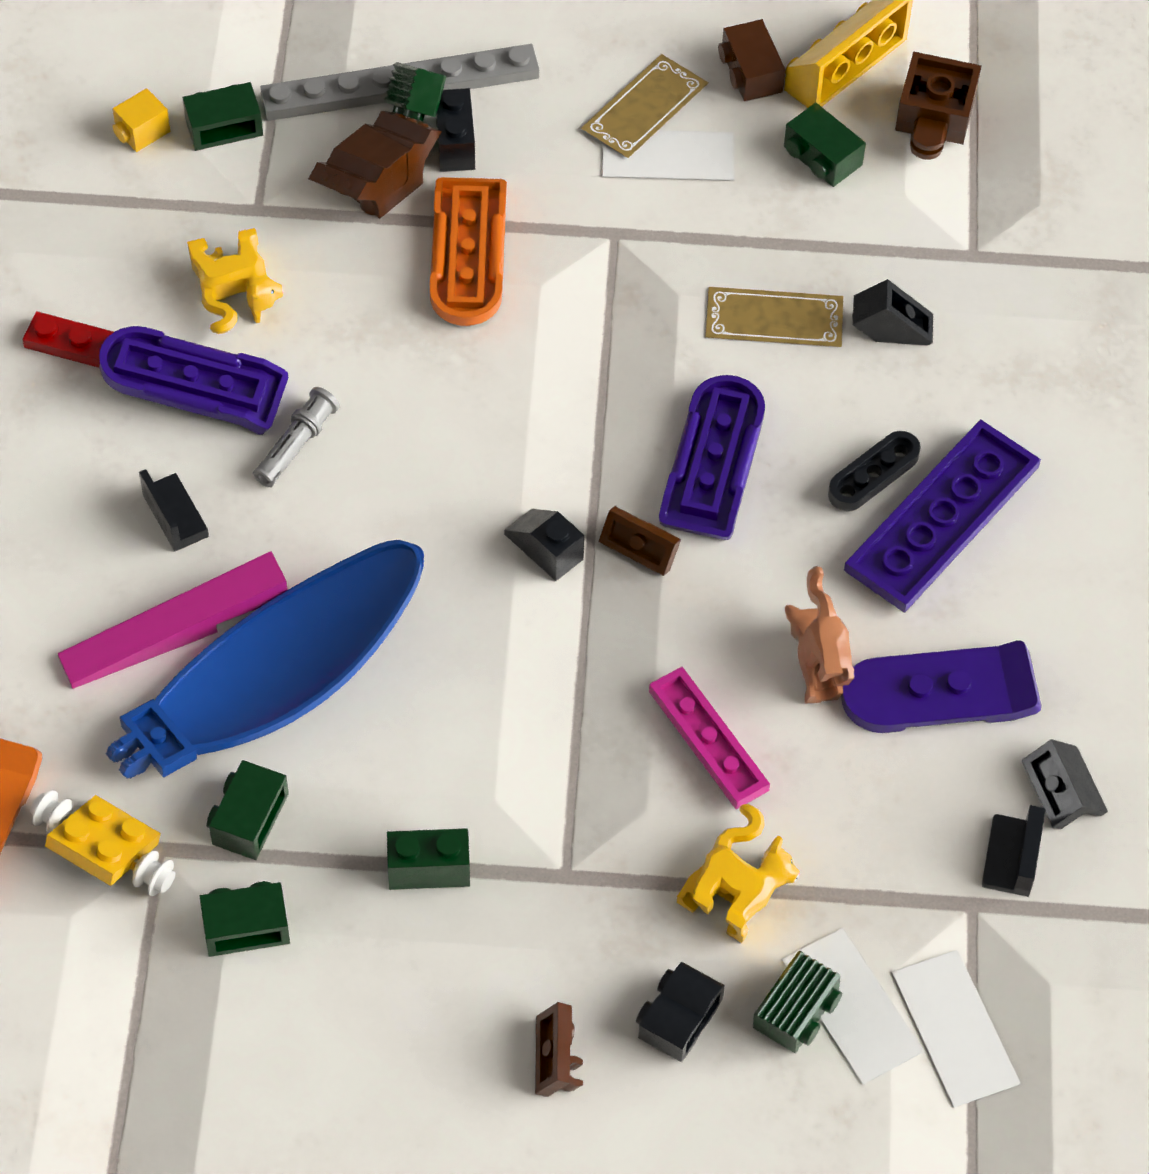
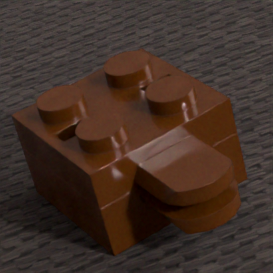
[895,51,982,160]

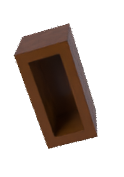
[718,19,786,101]

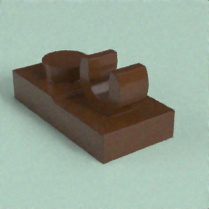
[598,506,681,576]
[535,1002,583,1097]

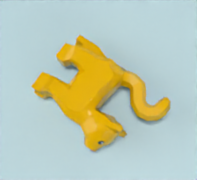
[187,228,283,334]
[677,804,800,943]

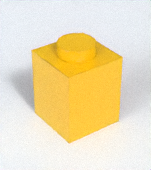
[112,88,171,152]

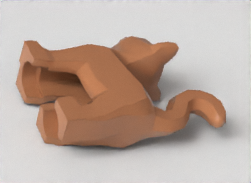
[785,566,854,704]

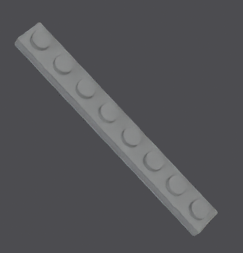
[260,44,539,121]

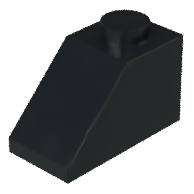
[852,279,934,346]
[504,509,585,581]

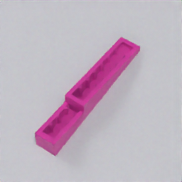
[57,551,287,689]

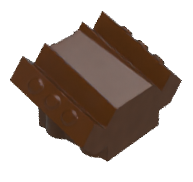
[308,111,442,219]

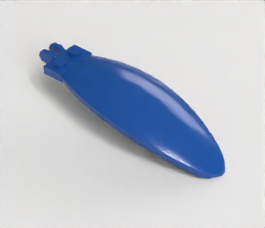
[105,540,424,779]

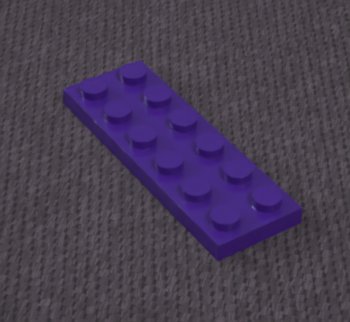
[844,419,1041,613]

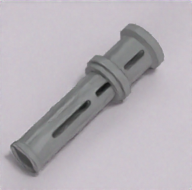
[253,387,340,487]

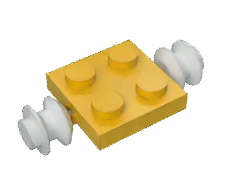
[30,790,175,896]

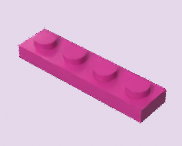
[649,666,770,809]

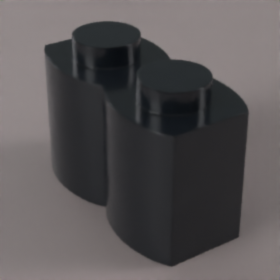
[636,962,725,1062]

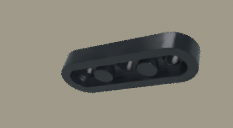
[828,431,921,511]

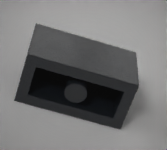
[436,88,475,172]

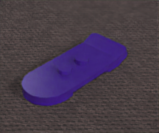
[99,326,289,435]
[659,375,765,540]
[841,640,1042,733]

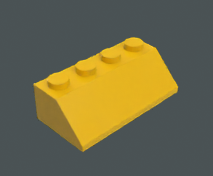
[784,0,913,108]

